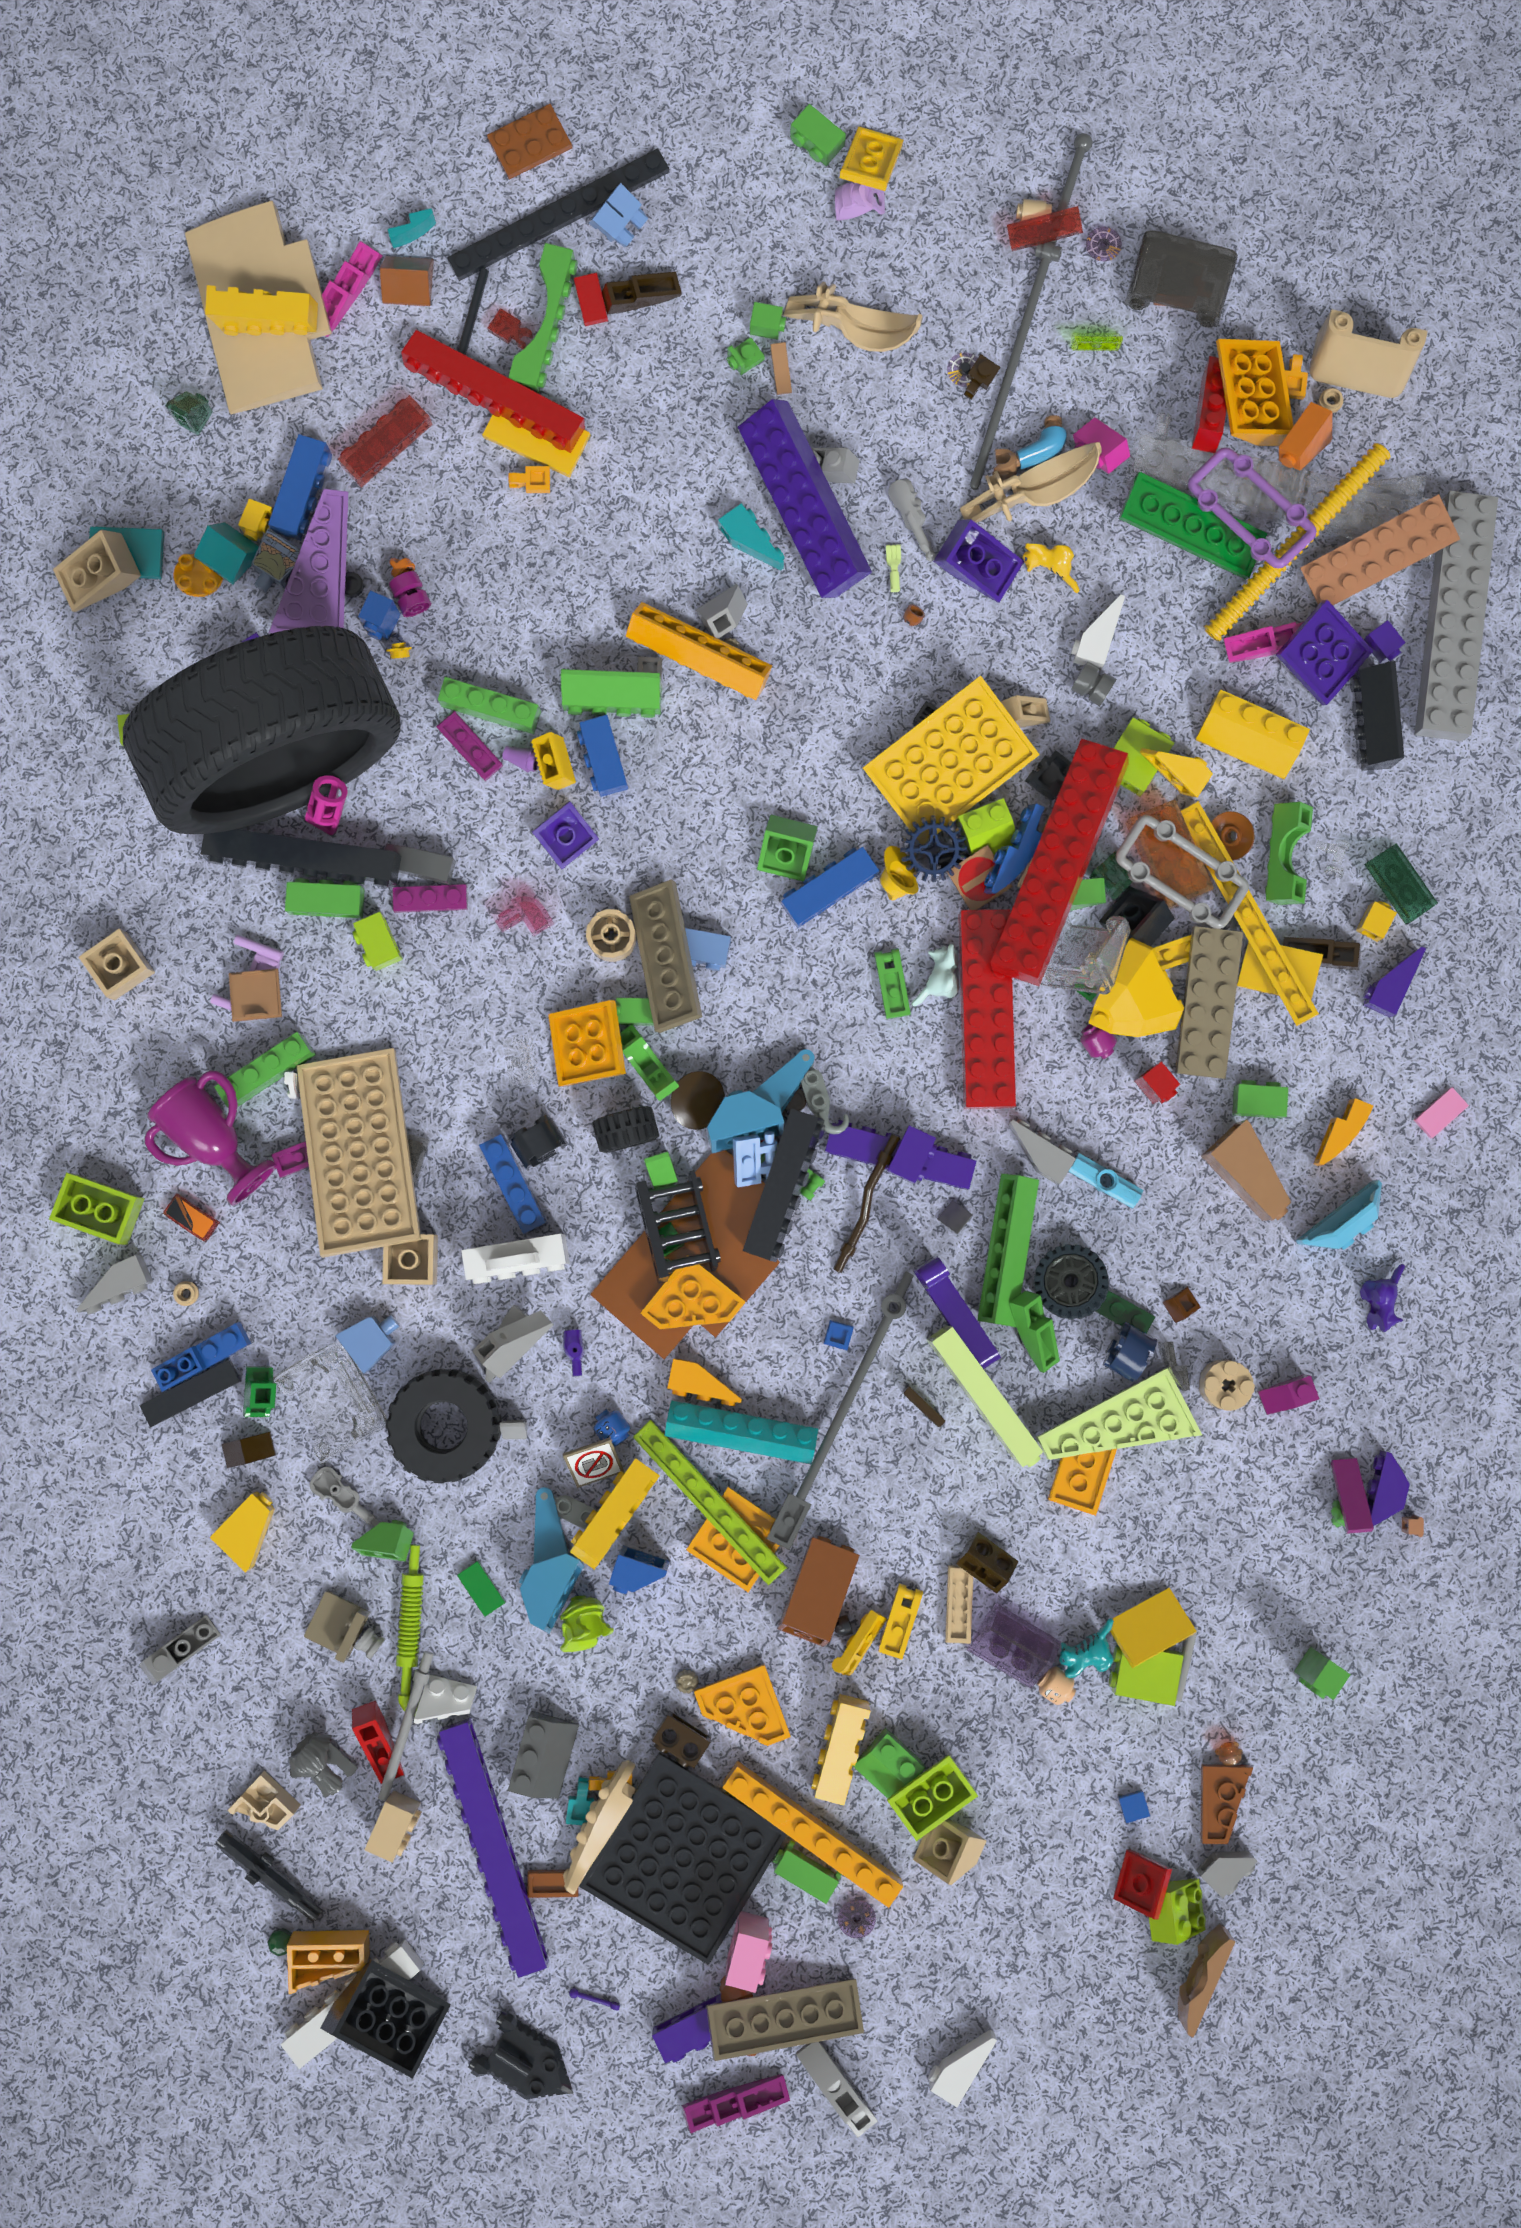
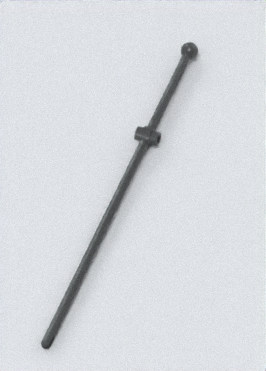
[970,133,1093,490]

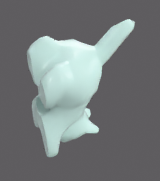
[912,944,959,1006]

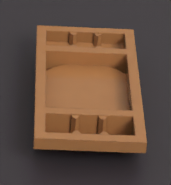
[1178,1924,1236,2038]

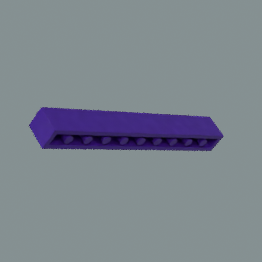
[437,1717,549,1978]

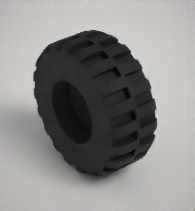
[385,1369,502,1484]

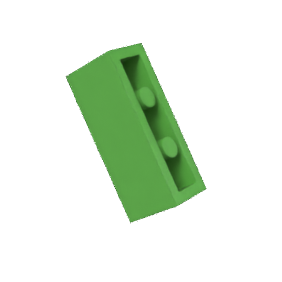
[285,878,365,919]
[1294,1647,1351,1700]

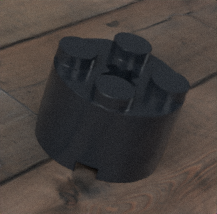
[510,1115,568,1170]

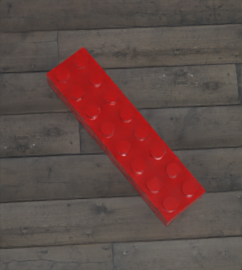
[958,909,1016,1109]

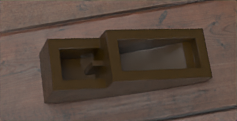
[602,271,682,315]
[1283,937,1361,970]

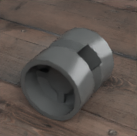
[1071,662,1117,707]

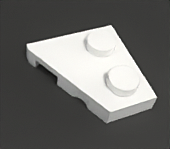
[414,1675,477,1724]

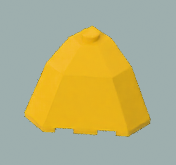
[1089,938,1184,1037]

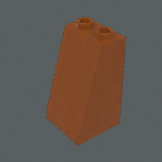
[777,1536,860,1647]

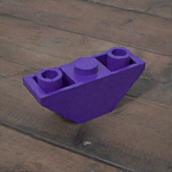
[1367,1450,1410,1527]

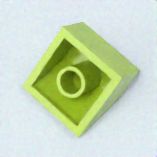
[956,798,1016,856]

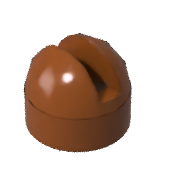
[903,604,925,626]

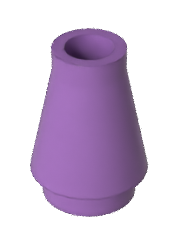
[502,746,539,772]

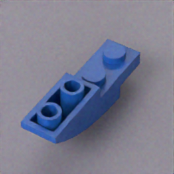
[984,803,1045,894]
[151,1322,252,1392]

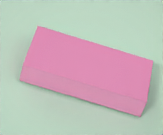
[1414,1087,1469,1139]

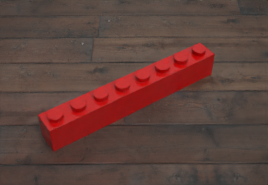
[401,330,585,453]

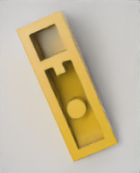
[1140,748,1213,798]

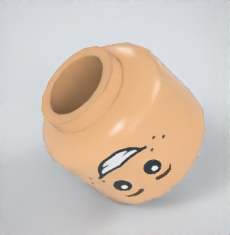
[1037,1666,1076,1705]

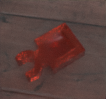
[487,308,533,349]

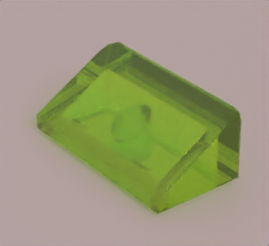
[1071,333,1123,351]

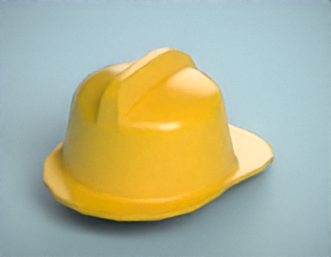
[880,846,919,901]

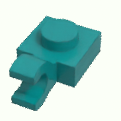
[566,1777,594,1825]

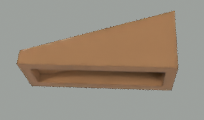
[771,342,792,395]

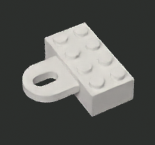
[461,1234,570,1284]

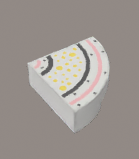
[284,1072,300,1099]

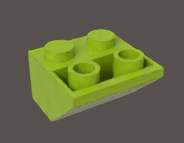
[1149,1878,1206,1945]

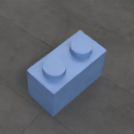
[685,928,731,971]

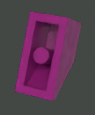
[1257,1374,1320,1415]

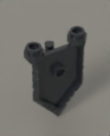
[468,2009,574,2100]

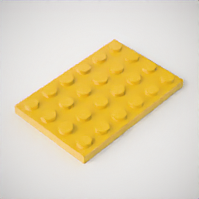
[862,675,1040,845]

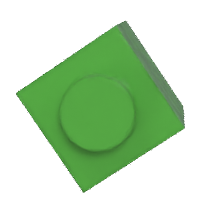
[750,302,787,340]

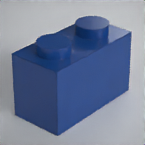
[358,590,401,640]

